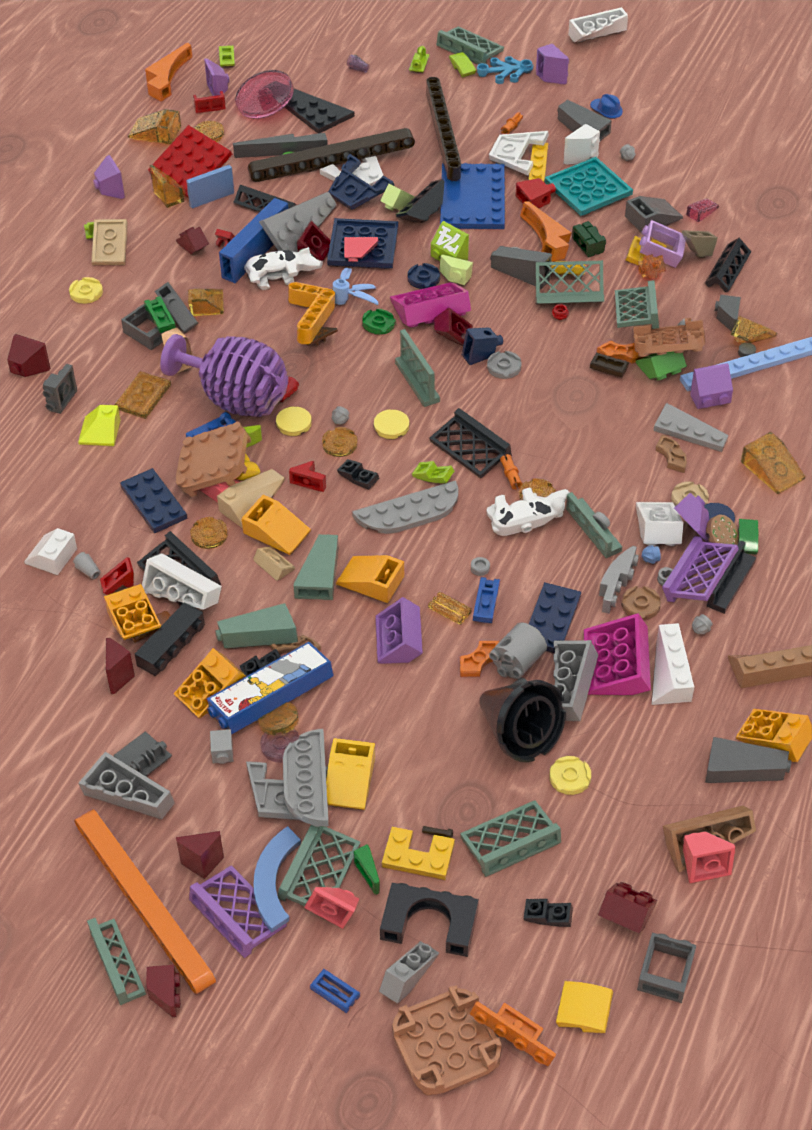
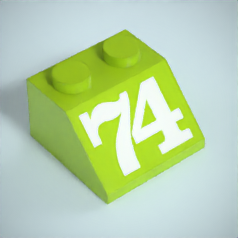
[431,221,469,261]

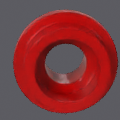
[552,304,569,320]

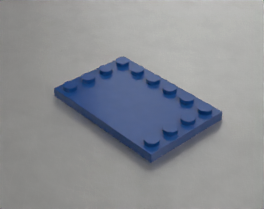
[440,163,505,229]

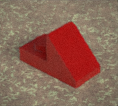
[289,461,326,492]
[100,557,134,595]

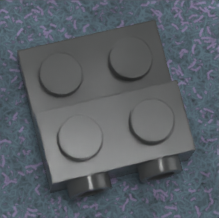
[42,364,78,414]

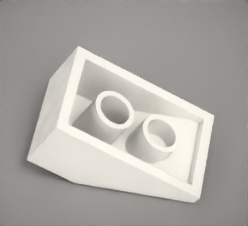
[636,502,683,546]

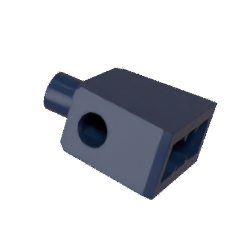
[461,327,504,365]

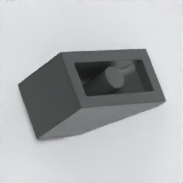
[714,294,741,332]

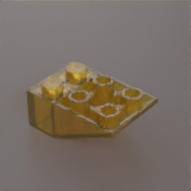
[128,109,181,144]

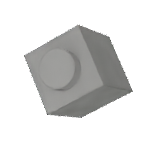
[210,729,234,764]

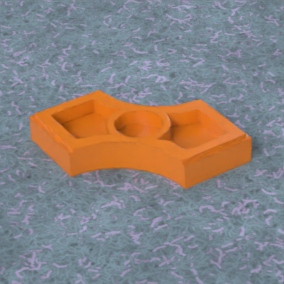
[597,341,644,364]
[460,641,499,677]

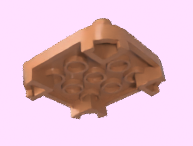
[633,318,706,357]
[176,422,251,497]
[392,985,502,1096]

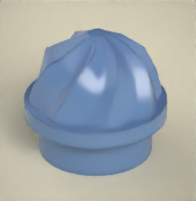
[641,545,661,564]

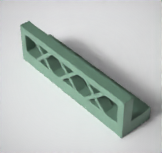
[566,492,623,558]
[87,918,146,1005]

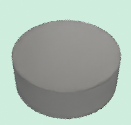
[592,512,610,530]
[471,557,490,576]

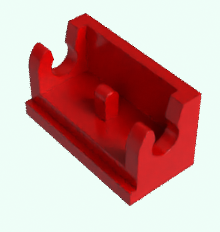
[193,91,226,113]

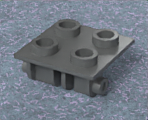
[113,731,172,776]

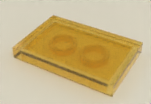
[114,371,171,419]

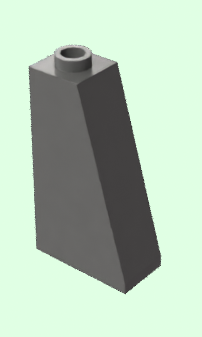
[557,100,612,141]
[490,246,552,289]
[705,737,792,783]

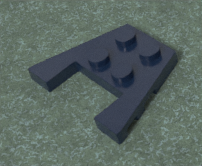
[328,154,395,210]

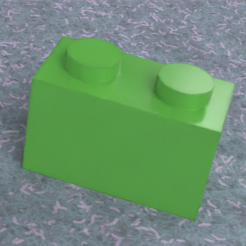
[636,351,687,380]

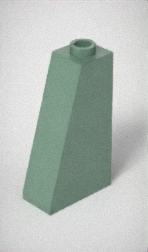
[294,534,339,600]
[215,603,298,648]

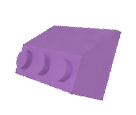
[376,597,423,664]

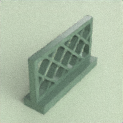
[436,26,504,64]
[535,260,604,303]
[615,280,659,329]
[395,329,440,407]
[460,800,561,877]
[278,825,361,906]

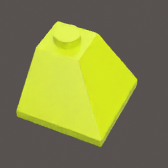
[78,405,121,446]

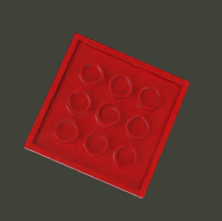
[148,125,233,198]

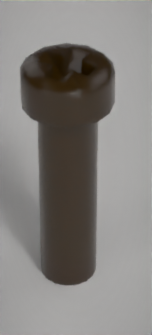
[422,826,453,838]

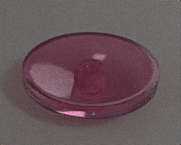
[235,70,294,119]

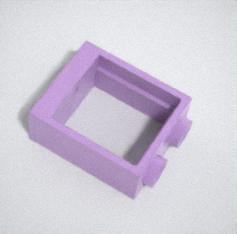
[639,220,686,268]

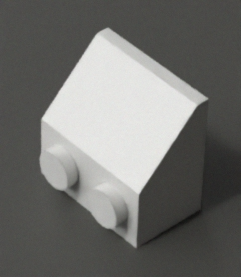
[564,124,600,165]
[24,528,77,575]

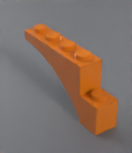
[145,43,193,102]
[520,201,572,262]

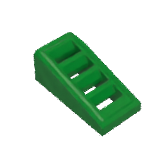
[353,844,380,895]

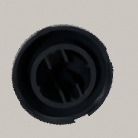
[479,680,566,762]

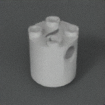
[489,622,547,679]

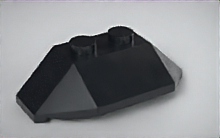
[396,179,445,223]

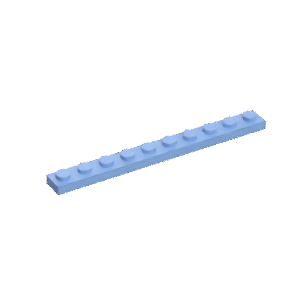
[680,337,812,391]

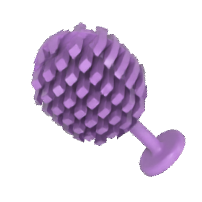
[160,334,289,417]

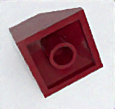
[434,307,473,346]
[7,334,51,377]

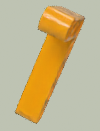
[288,282,335,344]

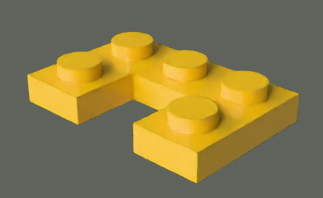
[382,827,455,880]

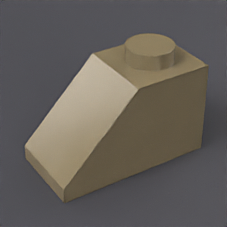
[682,230,718,258]

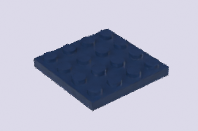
[327,218,399,268]

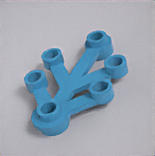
[477,56,533,84]

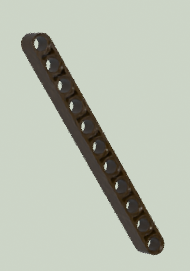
[426,77,461,181]
[247,128,415,182]

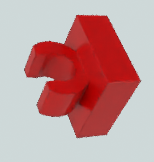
[215,229,235,247]

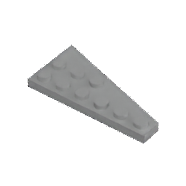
[259,192,337,252]

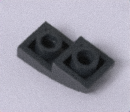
[337,459,379,490]
[240,649,281,676]
[524,899,573,927]

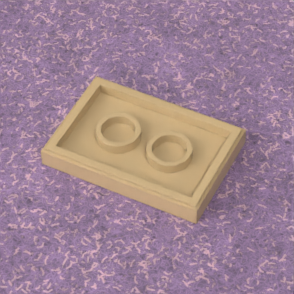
[92,219,128,265]

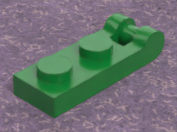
[144,296,176,333]

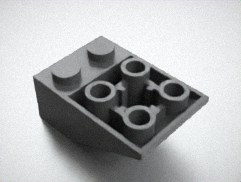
[625,196,683,233]

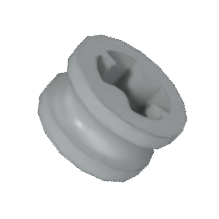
[657,567,673,586]

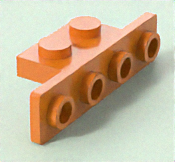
[470,1001,556,1066]

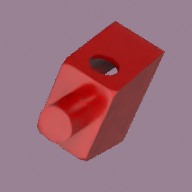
[515,178,556,209]

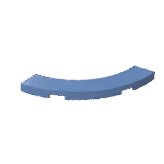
[253,826,301,933]

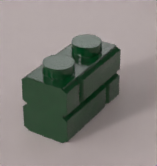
[572,221,606,257]

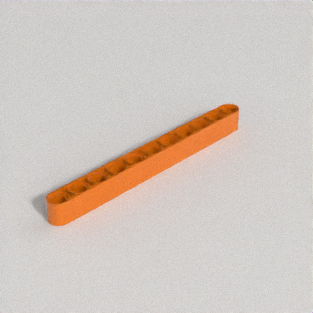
[74,809,216,995]

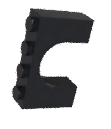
[380,883,479,957]

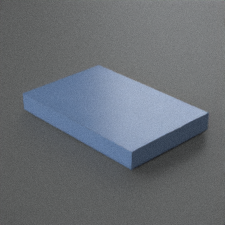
[186,165,234,208]

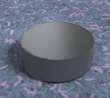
[738,343,756,357]

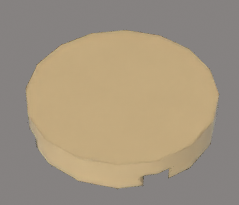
[671,482,709,506]

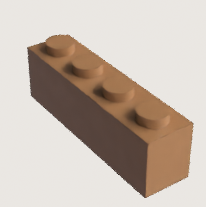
[728,645,812,688]
[663,805,756,873]

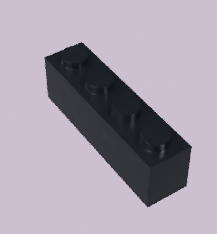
[135,602,205,676]

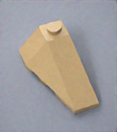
[217,469,285,528]

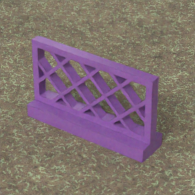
[662,536,739,602]
[189,865,287,958]

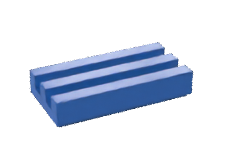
[310,969,360,1013]

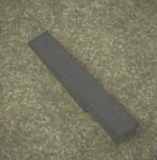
[233,132,328,158]

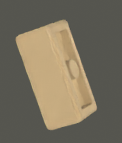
[253,546,295,580]

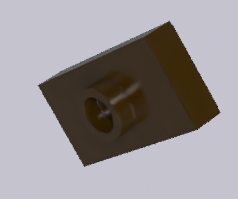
[590,353,629,378]

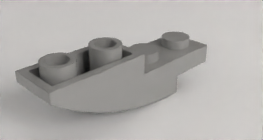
[599,546,639,614]

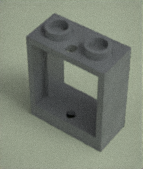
[121,304,175,350]
[637,933,696,1003]

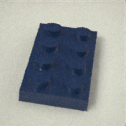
[120,468,188,534]
[529,582,582,653]

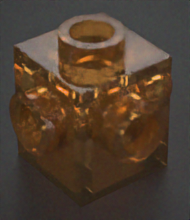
[638,254,666,279]

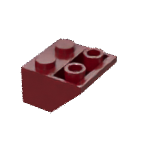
[598,882,657,933]

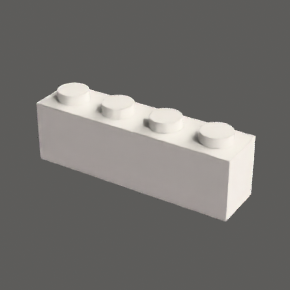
[568,7,628,43]
[142,554,222,610]
[652,623,694,705]

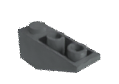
[154,282,199,333]

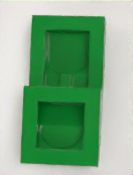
[738,519,759,554]

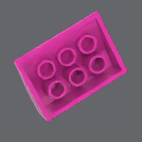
[390,282,471,327]
[584,613,651,695]

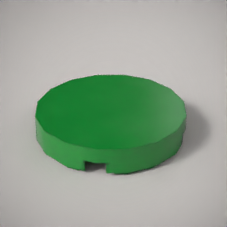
[362,309,396,334]

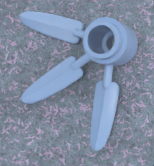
[332,267,378,305]

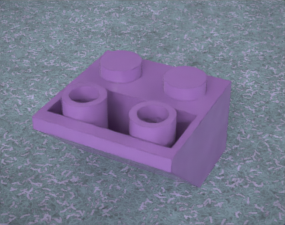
[536,44,569,84]

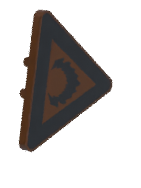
[306,327,338,346]

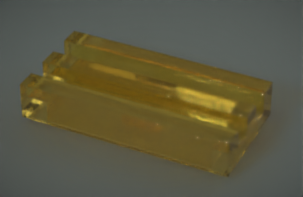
[428,591,471,625]

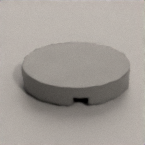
[487,351,522,379]

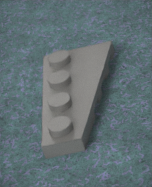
[654,403,728,452]

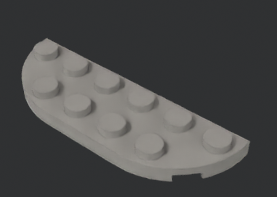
[352,480,458,534]
[283,729,329,827]

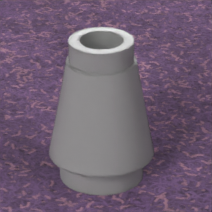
[73,552,101,580]

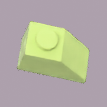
[381,184,415,211]
[439,255,473,285]

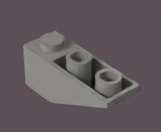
[379,941,439,1003]

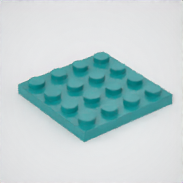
[544,157,633,216]

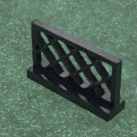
[429,408,512,478]
[137,531,221,606]

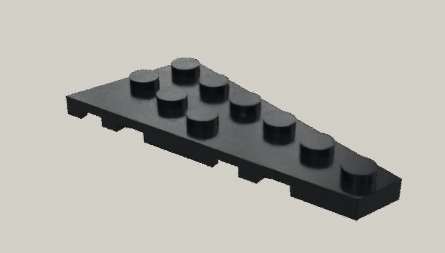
[265,82,355,133]

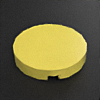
[69,277,103,304]
[276,407,312,436]
[374,409,409,439]
[550,756,591,795]

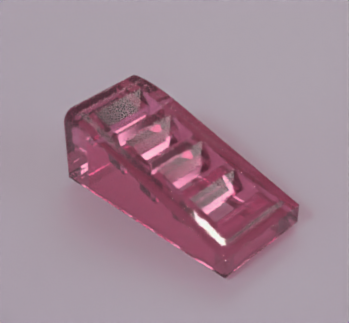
[686,198,719,222]

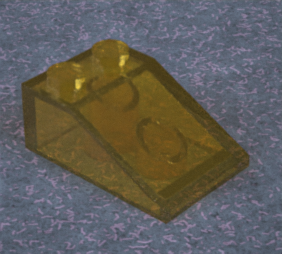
[741,432,806,494]

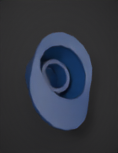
[590,94,623,118]

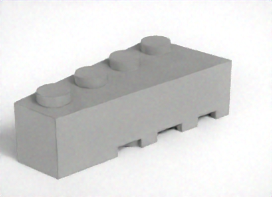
[554,640,598,721]
[78,752,175,819]

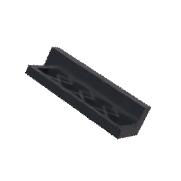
[234,185,297,212]
[705,237,752,292]
[707,540,756,614]

